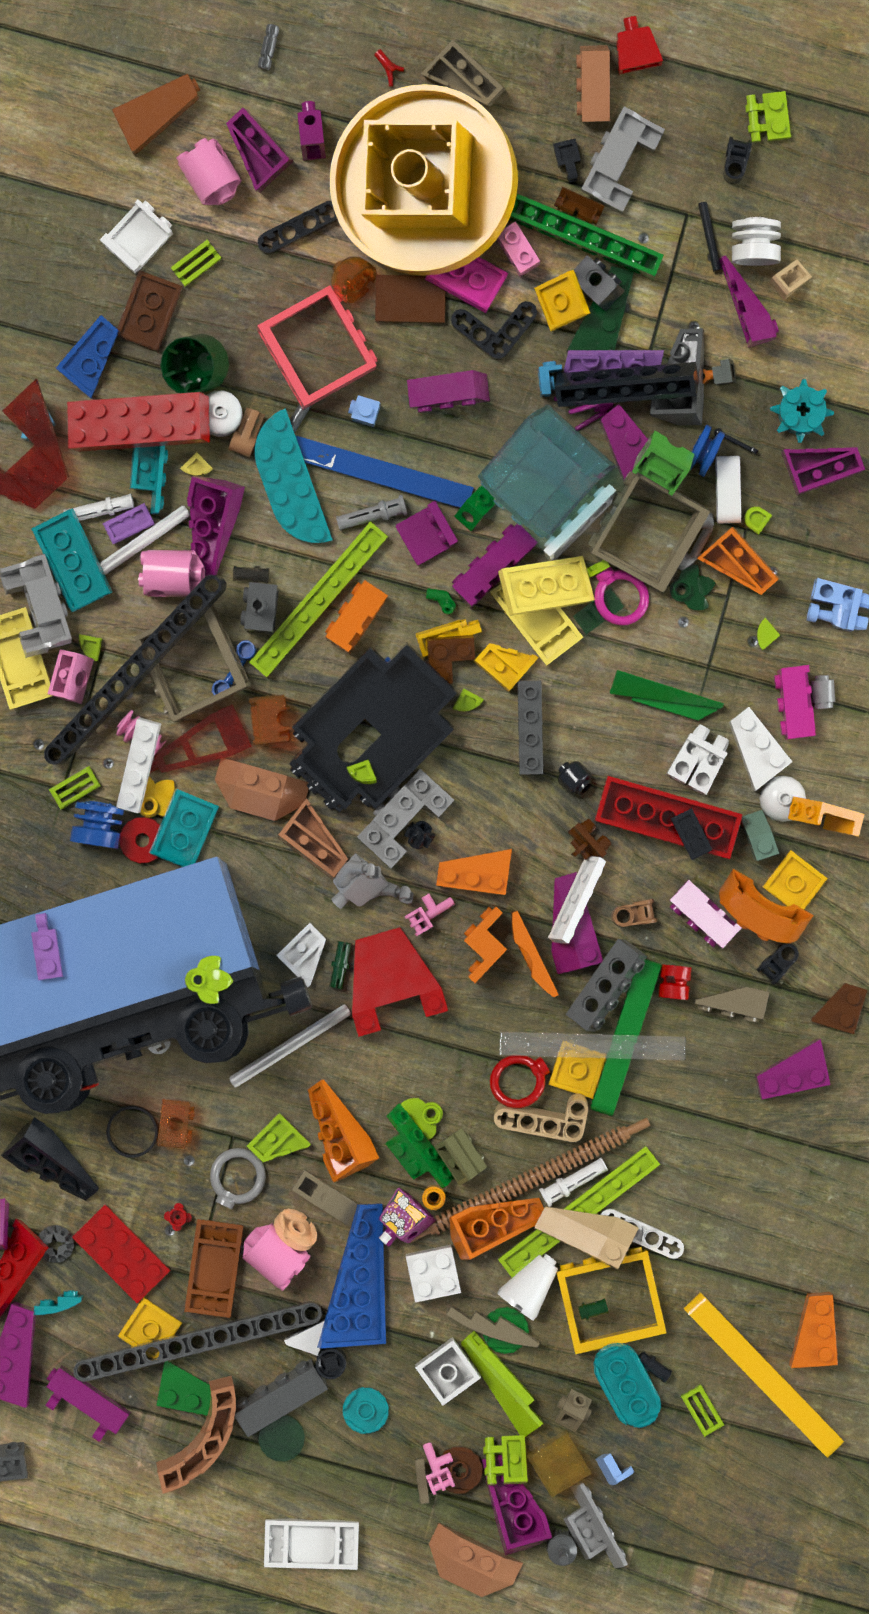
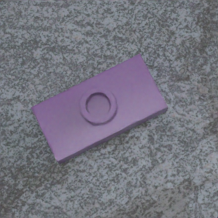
[103,503,155,545]

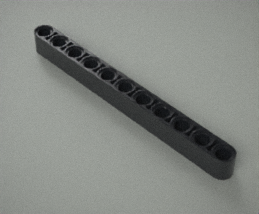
[44,575,227,765]

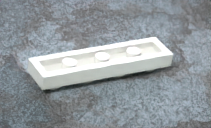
[116,717,161,813]
[548,856,606,944]

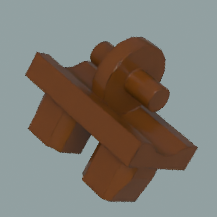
[568,819,611,860]

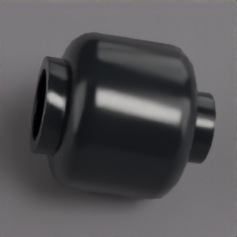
[558,761,592,795]

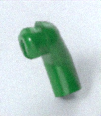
[426,588,456,615]

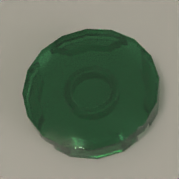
[259,1415,305,1462]

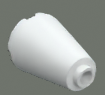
[497,1254,558,1321]

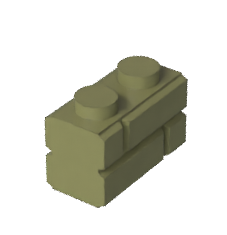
[434,1128,487,1185]

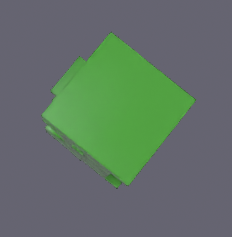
[632,430,694,496]

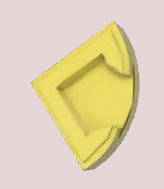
[180,452,213,476]

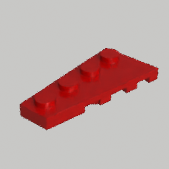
[0,1219,49,1317]

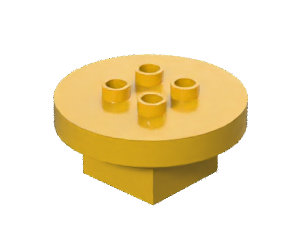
[330,84,518,276]

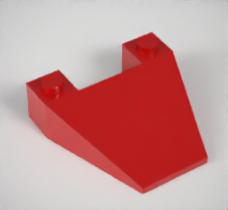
[352,927,448,1037]

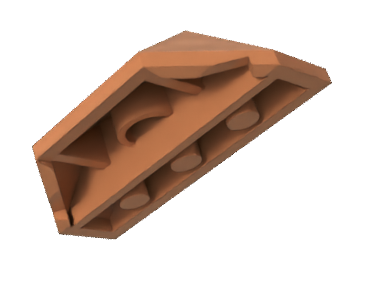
[215,757,309,821]
[429,1523,523,1597]

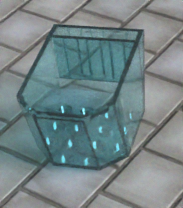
[478,404,616,539]

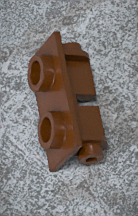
[554,187,605,225]

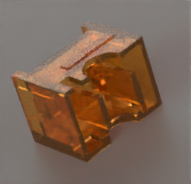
[249,694,292,746]

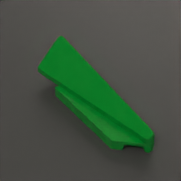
[609,670,724,721]

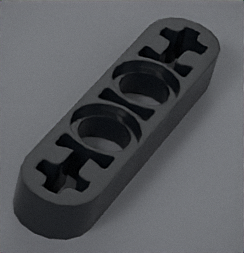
[258,201,338,255]

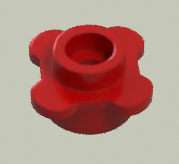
[164,1203,192,1231]

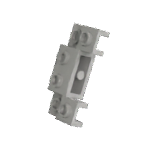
[581,106,665,214]
[0,554,72,658]
[357,769,454,868]

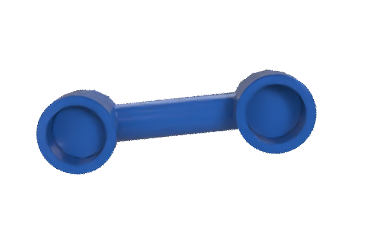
[212,640,256,695]

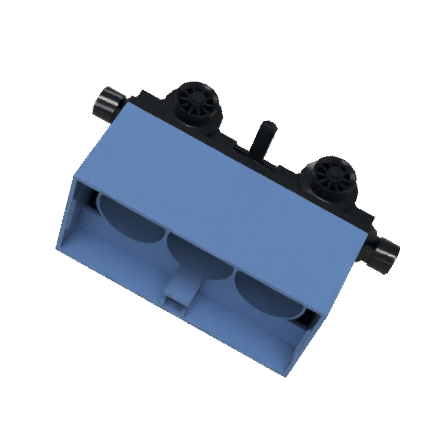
[0,857,312,1114]

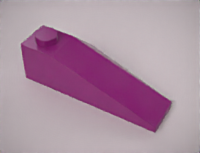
[720,255,779,348]
[187,476,245,576]
[551,872,603,974]
[481,1455,552,1555]

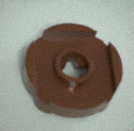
[440,1446,483,1494]

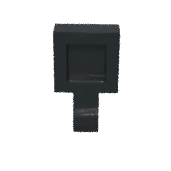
[553,138,581,183]

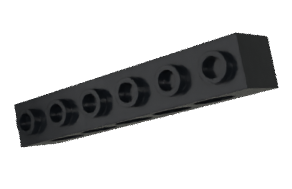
[555,362,699,407]

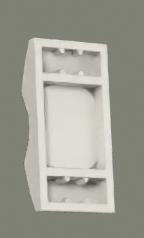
[264,1518,359,1570]

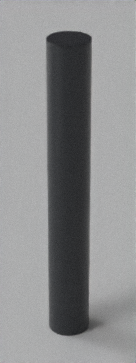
[698,202,722,272]

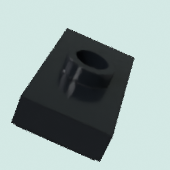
[670,808,712,860]

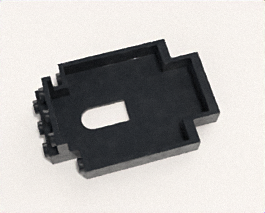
[289,643,457,812]

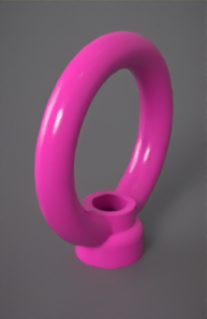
[594,566,649,625]

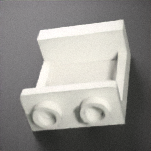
[100,199,173,275]

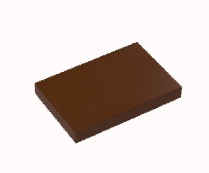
[117,270,183,352]
[375,275,445,324]

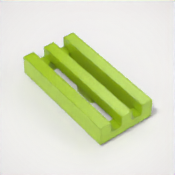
[171,240,222,287]
[49,766,101,810]
[680,1384,724,1437]

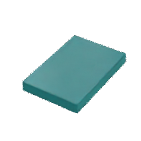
[149,788,219,867]

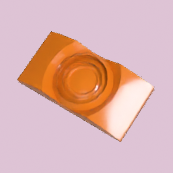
[511,910,559,997]

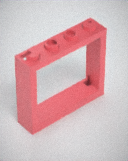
[257,285,377,410]

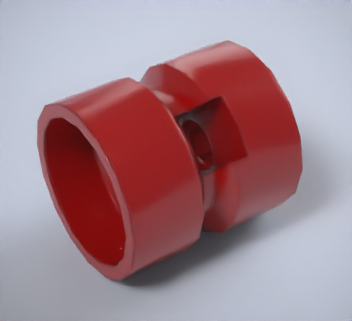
[658,964,692,1000]

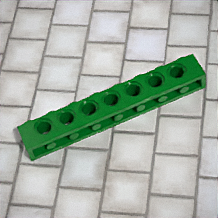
[509,194,664,280]

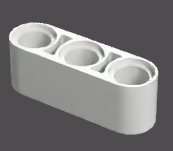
[715,456,741,524]

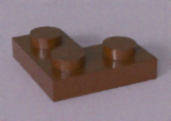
[427,635,475,684]

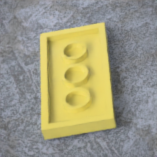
[498,556,595,616]

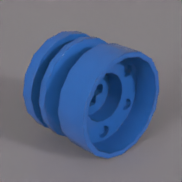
[70,801,124,849]

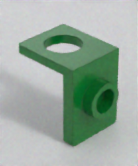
[454,485,499,531]

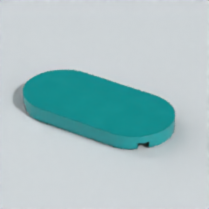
[594,1343,661,1428]

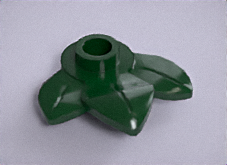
[670,565,716,611]

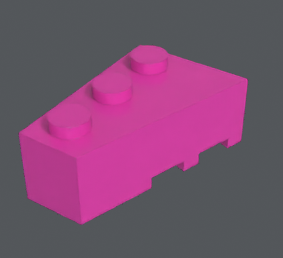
[774,665,816,740]

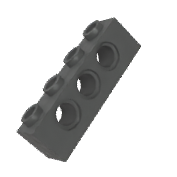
[517,681,543,775]
[566,939,647,1032]

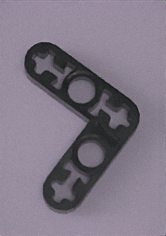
[451,301,537,360]

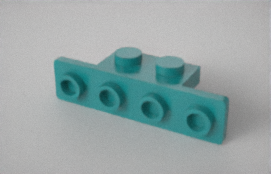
[129,446,168,515]

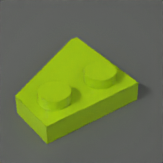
[247,1112,311,1162]

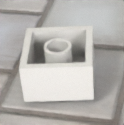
[406,1245,461,1302]
[415,1337,481,1406]

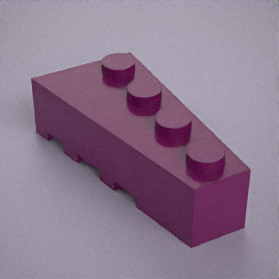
[452,523,538,609]
[0,1301,36,1408]

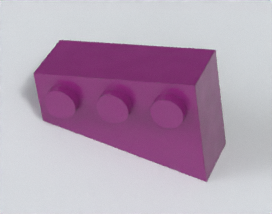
[407,370,490,413]
[600,404,649,486]

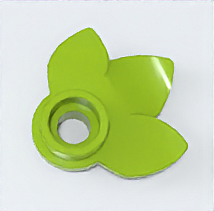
[185,956,233,1004]
[401,1098,443,1140]

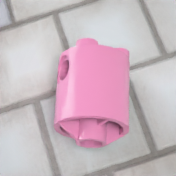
[176,138,242,205]
[138,550,205,597]
[243,1222,311,1291]

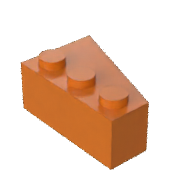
[697,527,779,595]
[789,1292,838,1368]

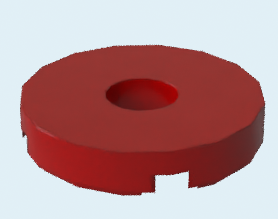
[119,817,160,863]

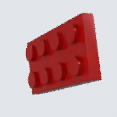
[72,1204,170,1303]

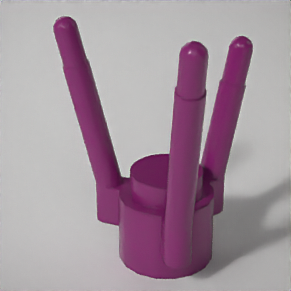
[554,397,613,431]

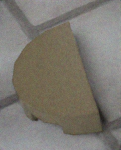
[415,1457,429,1504]

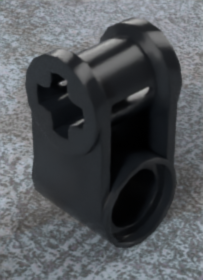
[723,137,752,184]
[756,943,799,986]

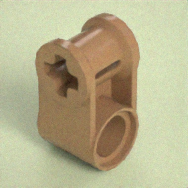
[611,899,658,927]

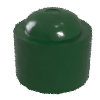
[160,334,229,394]

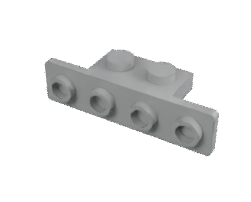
[563,1483,628,1568]

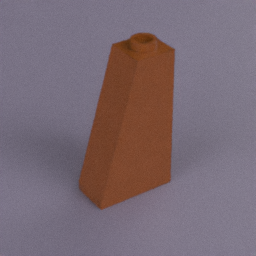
[112,74,201,155]

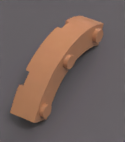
[156,1376,236,1494]

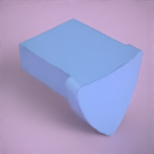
[595,1454,634,1485]

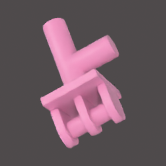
[404,894,455,936]
[423,1443,455,1495]

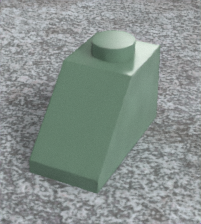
[741,810,779,861]

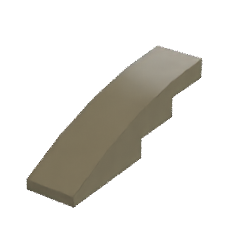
[446,1305,540,1348]

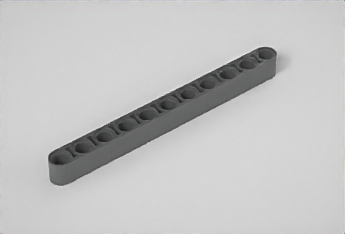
[73,1301,322,1382]

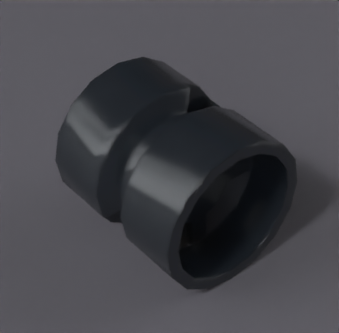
[316,1347,347,1379]

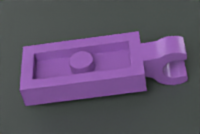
[31,913,63,980]

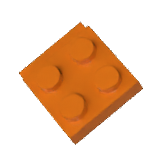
[464,906,507,983]

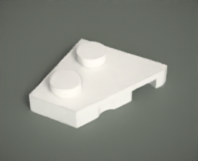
[277,923,326,987]

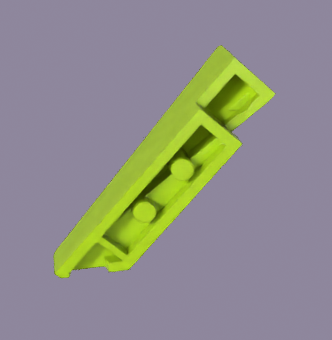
[461,1331,543,1437]

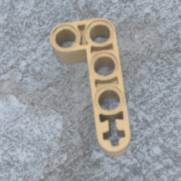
[494,1094,588,1142]

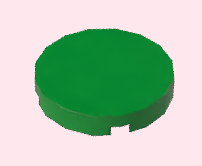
[483,1306,529,1354]

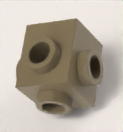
[555,1389,592,1432]

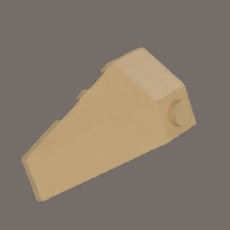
[534,1207,639,1270]

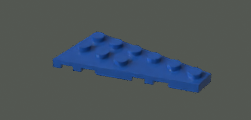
[317,1203,386,1348]

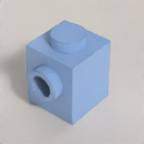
[348,395,381,427]

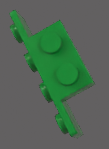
[385,1104,454,1188]

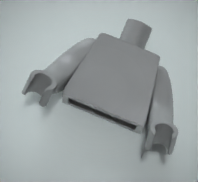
[331,853,414,909]

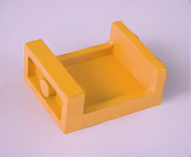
[788,796,865,837]

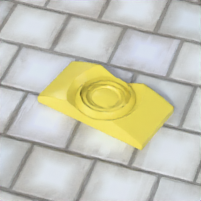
[490,564,583,666]
[0,607,52,710]

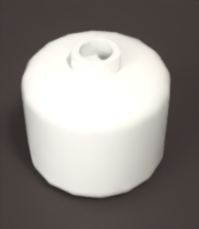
[207,390,243,437]

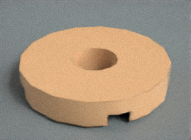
[274,1208,317,1251]

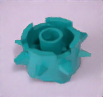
[770,379,834,443]

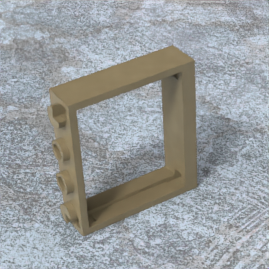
[588,472,710,593]
[134,604,252,722]

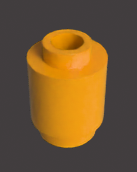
[422,1185,446,1210]

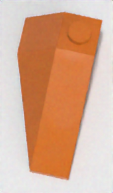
[308,1079,379,1183]
[449,1198,544,1260]

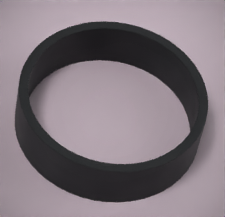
[106,1106,159,1158]

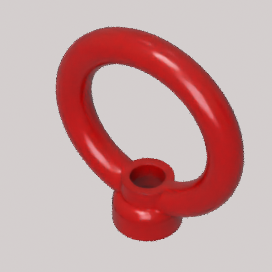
[490,1055,550,1109]

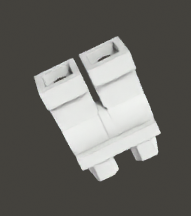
[665,724,729,796]

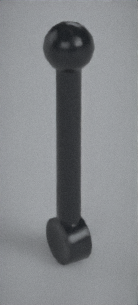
[714,428,759,455]

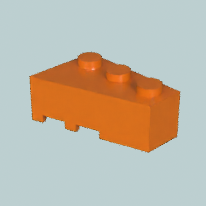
[325,580,388,655]
[436,849,512,895]

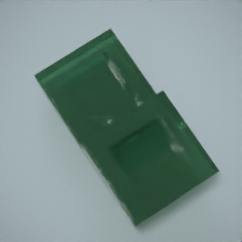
[573,588,625,635]

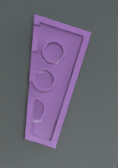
[563,350,664,373]

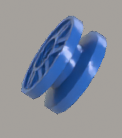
[690,424,725,478]

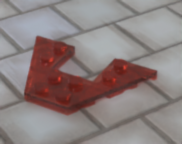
[0,379,69,509]

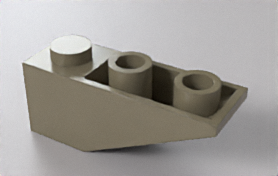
[694,986,770,1023]
[292,1169,357,1227]

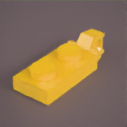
[415,619,482,657]

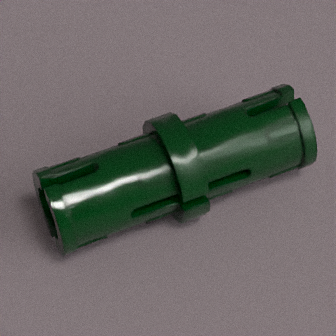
[329,941,352,989]

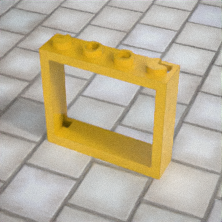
[556,1247,666,1354]

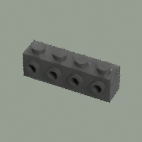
[234,1359,328,1437]

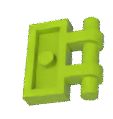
[745,91,791,143]
[483,1435,528,1485]

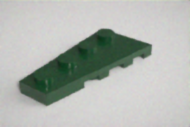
[567,266,634,352]

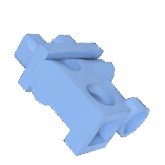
[807,578,869,632]

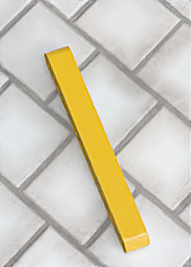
[683,1292,844,1458]

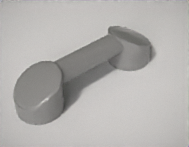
[678,512,713,570]

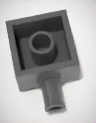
[241,582,279,634]

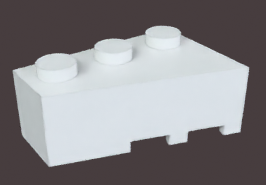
[729,707,792,791]

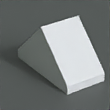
[284,1319,325,1356]

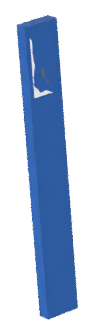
[295,435,474,508]

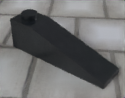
[1,1117,99,1201]

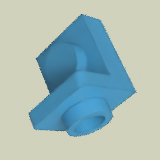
[538,361,562,397]

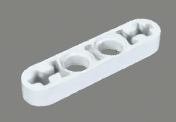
[600,1208,684,1259]

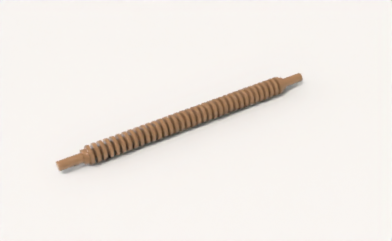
[410,1117,651,1243]

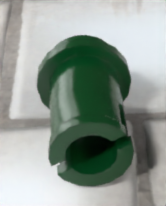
[578,1298,609,1321]

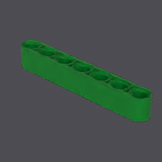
[590,959,661,1117]

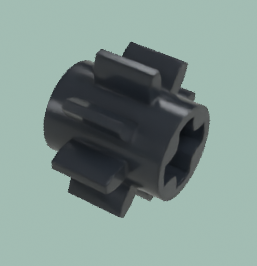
[404,821,435,850]

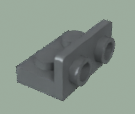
[0,1442,28,1481]

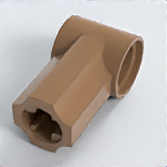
[229,408,265,458]

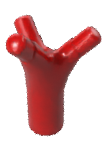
[374,49,404,87]

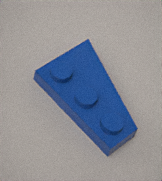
[56,315,119,399]

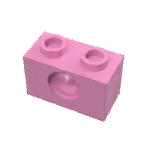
[497,221,540,277]
[48,649,94,704]

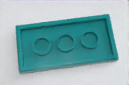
[31,508,113,613]

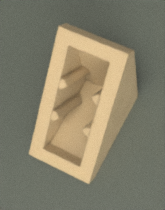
[769,259,812,300]

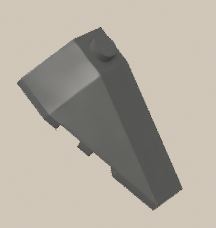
[650,328,704,425]

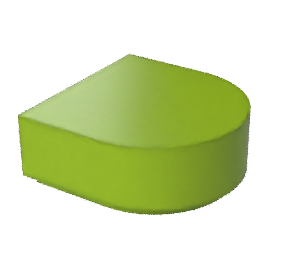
[744,507,772,535]

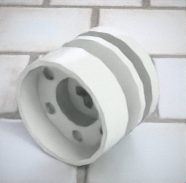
[732,217,781,266]

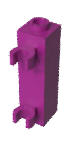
[45,1365,130,1442]

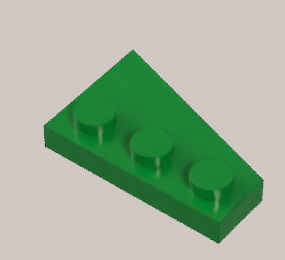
[156,1361,211,1416]

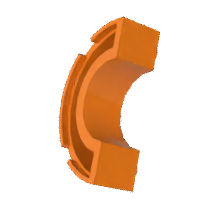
[719,869,813,943]

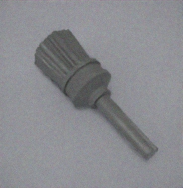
[546,1529,577,1566]

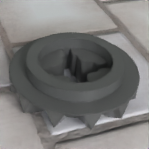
[38,1225,74,1263]

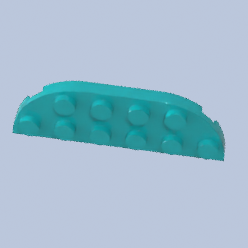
[255,408,333,543]

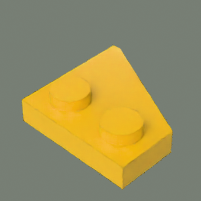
[474,643,538,692]

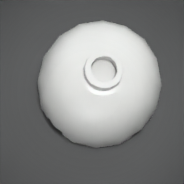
[760,775,806,822]

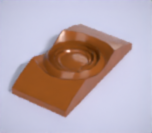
[184,1219,244,1318]

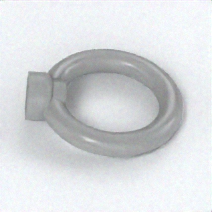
[210,1148,266,1209]

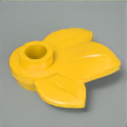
[140,777,175,818]

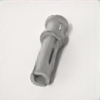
[336,495,408,531]

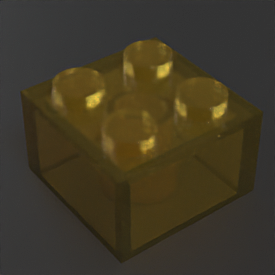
[527,1429,592,1498]

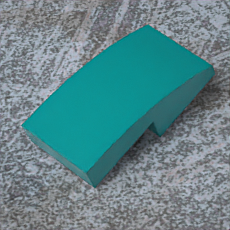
[34,1290,83,1315]

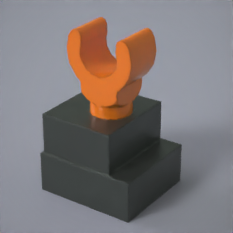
[703,359,737,386]

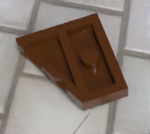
[811,983,867,1034]

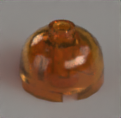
[331,256,377,304]

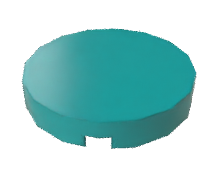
[343,1387,389,1434]

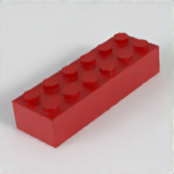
[67,392,210,452]
[594,776,743,859]

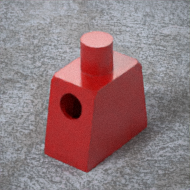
[616,16,663,75]

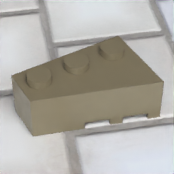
[421,39,506,107]

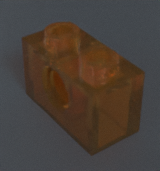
[157,1098,195,1149]

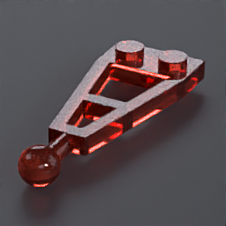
[150,704,252,773]

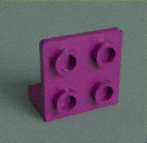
[396,501,458,565]

